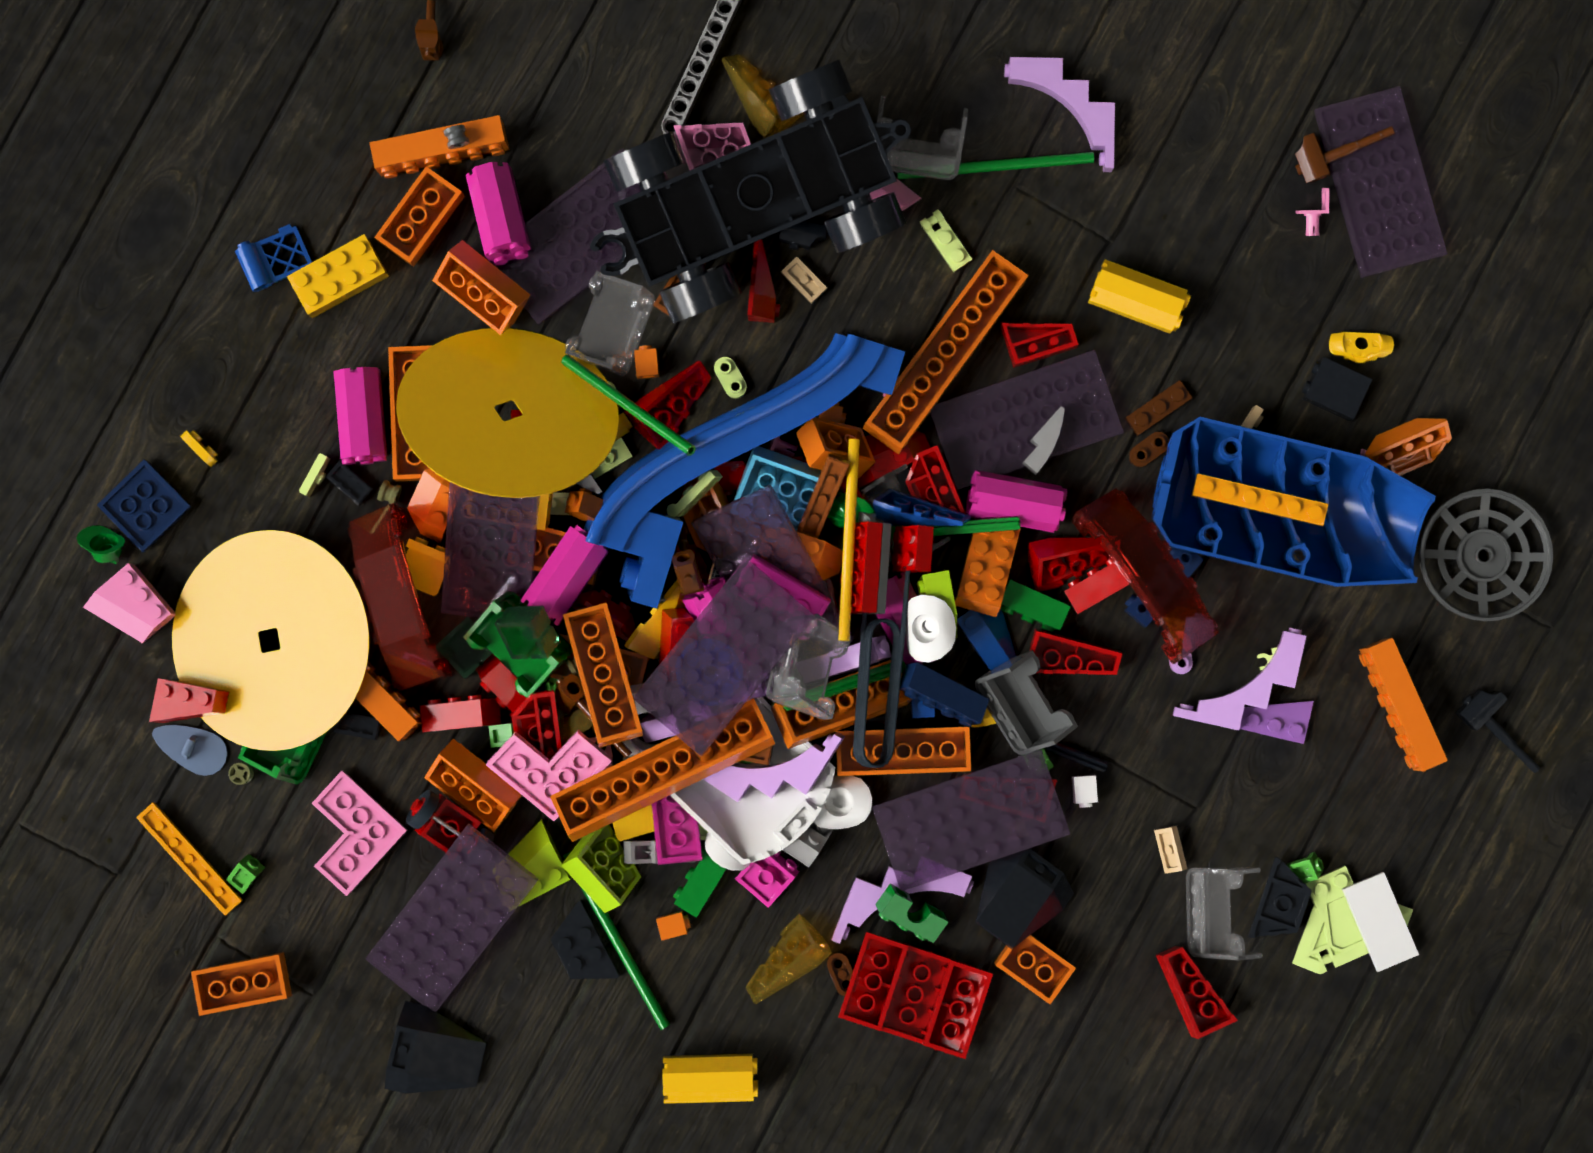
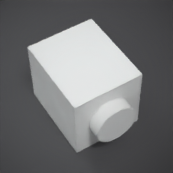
[1072,775,1098,808]

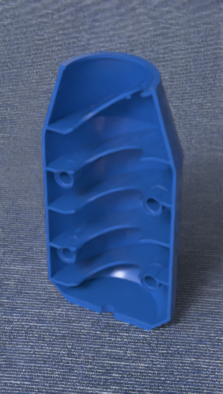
[1152,417,1436,587]

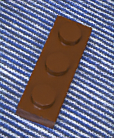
[1125,380,1192,436]

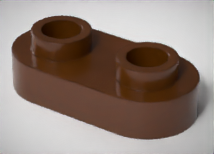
[1129,432,1169,467]
[827,952,853,996]

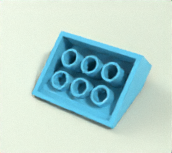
[730,446,821,531]

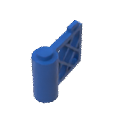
[235,224,312,292]

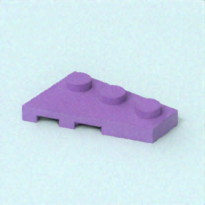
[1240,701,1314,744]

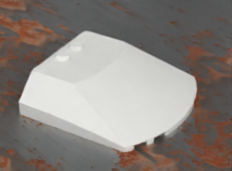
[670,697,835,865]

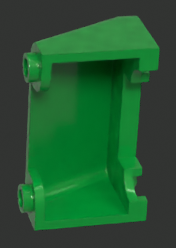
[463,591,573,698]
[238,732,327,784]

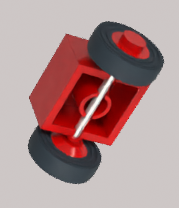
[406,790,494,866]

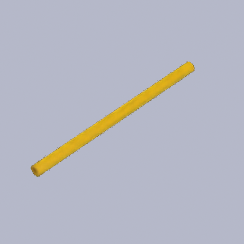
[838,439,860,641]

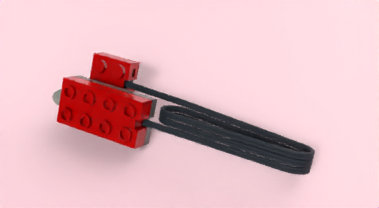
[839,512,934,768]

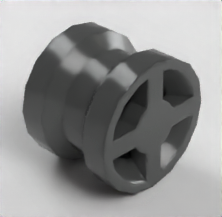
[443,125,470,149]

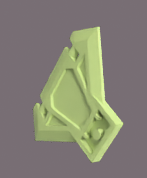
[1292,866,1413,974]

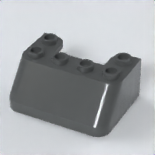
[975,650,1078,755]

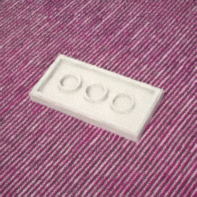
[1342,872,1419,972]

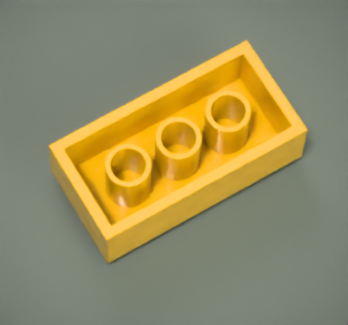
[287,234,389,318]

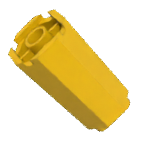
[1088,259,1191,334]
[663,1054,758,1103]

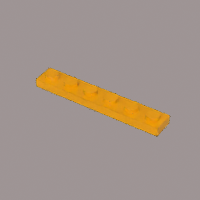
[1192,474,1328,526]
[136,802,243,916]

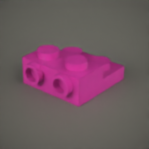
[735,851,799,908]

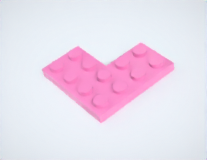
[486,730,613,821]
[312,770,408,896]

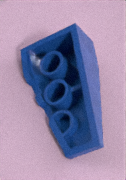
[873,489,971,526]
[957,610,1016,671]

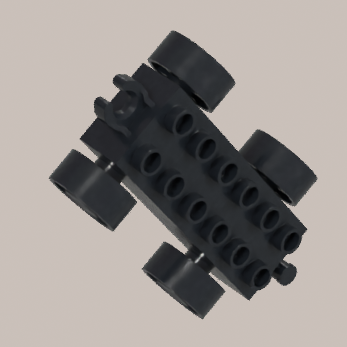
[590,60,911,323]

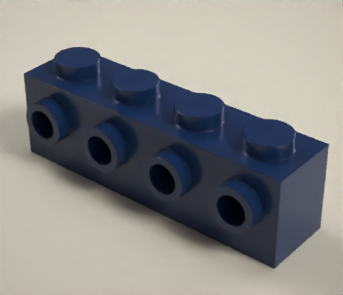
[1124,548,1203,628]
[900,662,989,727]

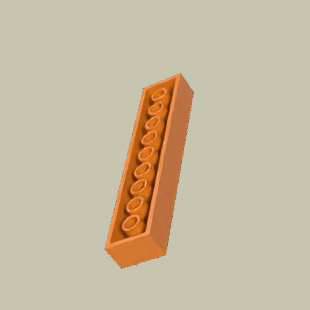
[863,250,1029,454]
[550,698,775,842]

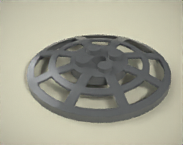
[1419,489,1553,622]

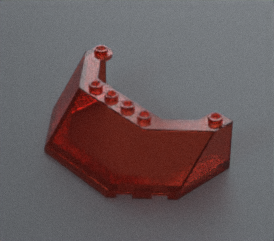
[1071,488,1219,665]
[348,503,452,692]

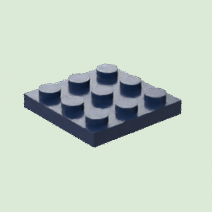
[97,459,192,553]

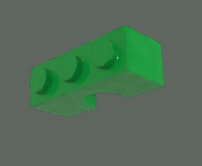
[875,883,948,943]

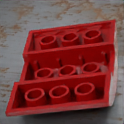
[838,932,993,1059]

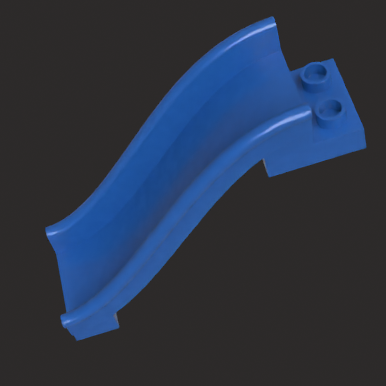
[584,333,905,609]

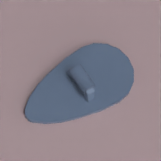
[152,725,228,776]

